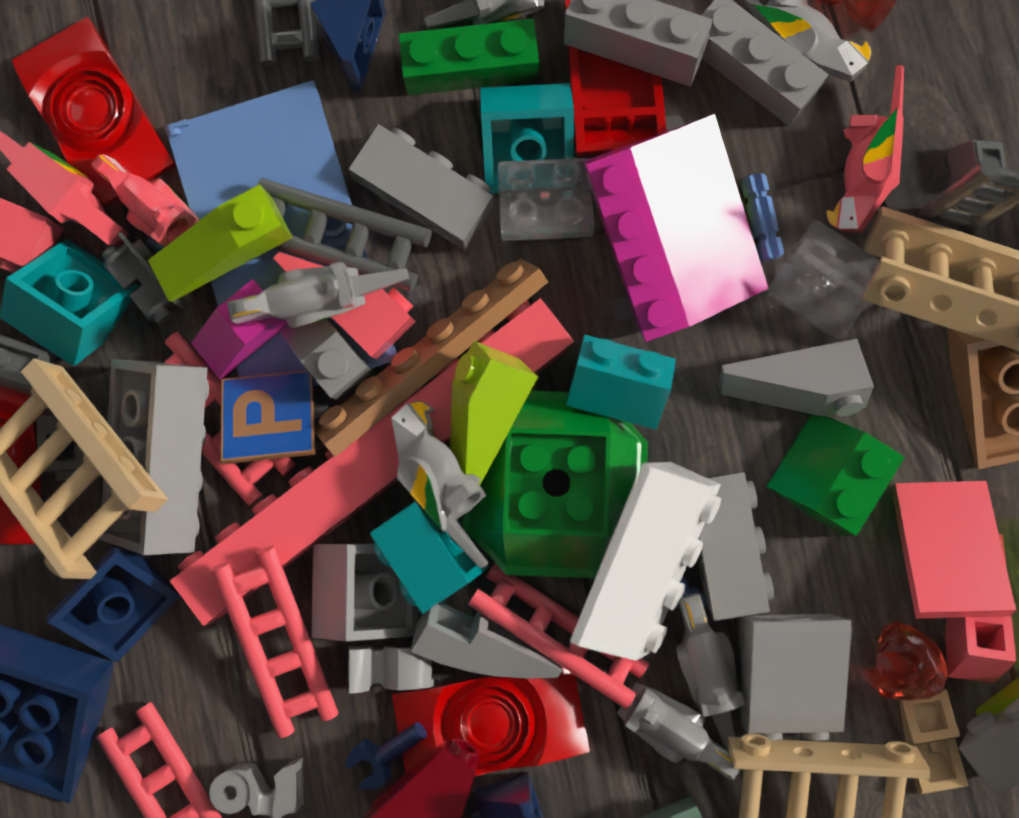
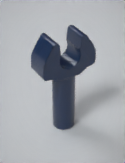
[345,722,427,789]

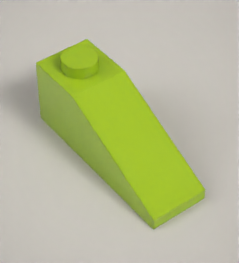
[148,184,293,302]
[450,341,538,485]

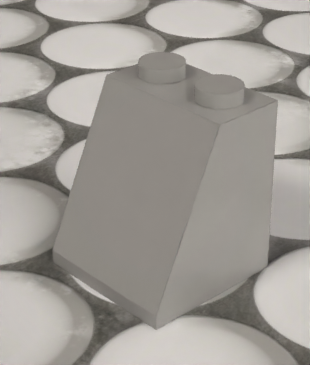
[736,614,851,741]

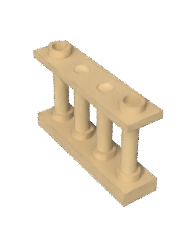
[862,206,1019,351]
[0,358,168,579]
[727,734,931,818]

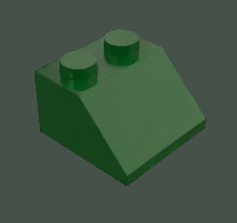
[766,414,905,536]

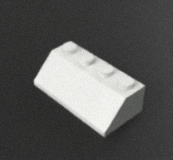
[570,462,721,661]

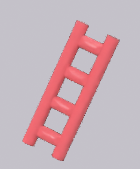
[163,332,297,507]
[211,546,339,738]
[468,563,649,709]
[96,702,222,818]

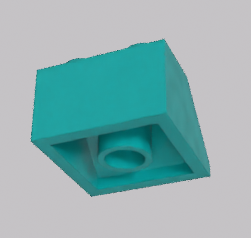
[480,83,574,193]
[0,239,140,367]
[566,335,676,430]
[370,501,489,614]

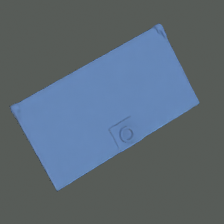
[165,80,397,387]

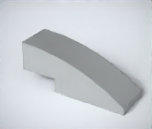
[411,602,563,679]

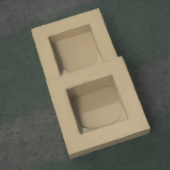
[899,689,969,795]

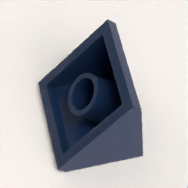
[310,0,386,93]
[45,547,180,663]

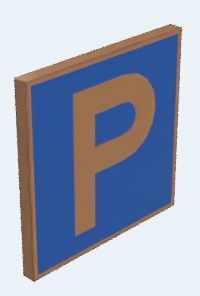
[221,370,315,464]

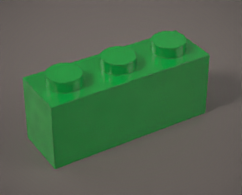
[399,19,539,96]

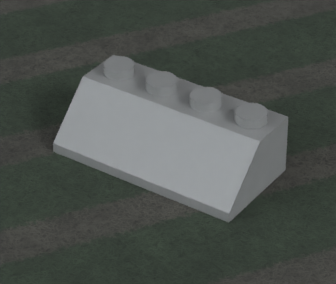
[99,359,209,555]

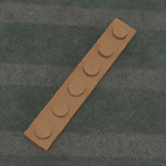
[315,258,548,457]

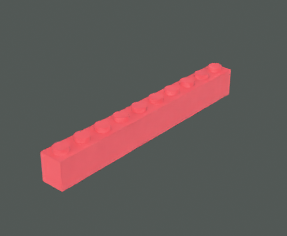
[170,298,574,626]

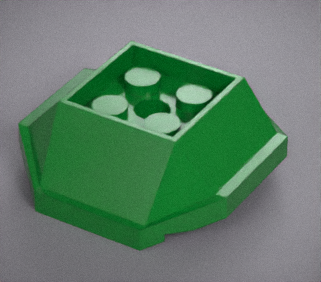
[462,390,648,578]

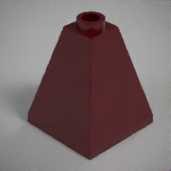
[364,738,480,818]

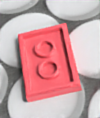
[891,481,1016,619]

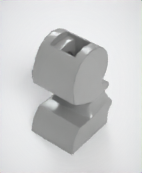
[348,645,434,694]
[209,757,304,818]

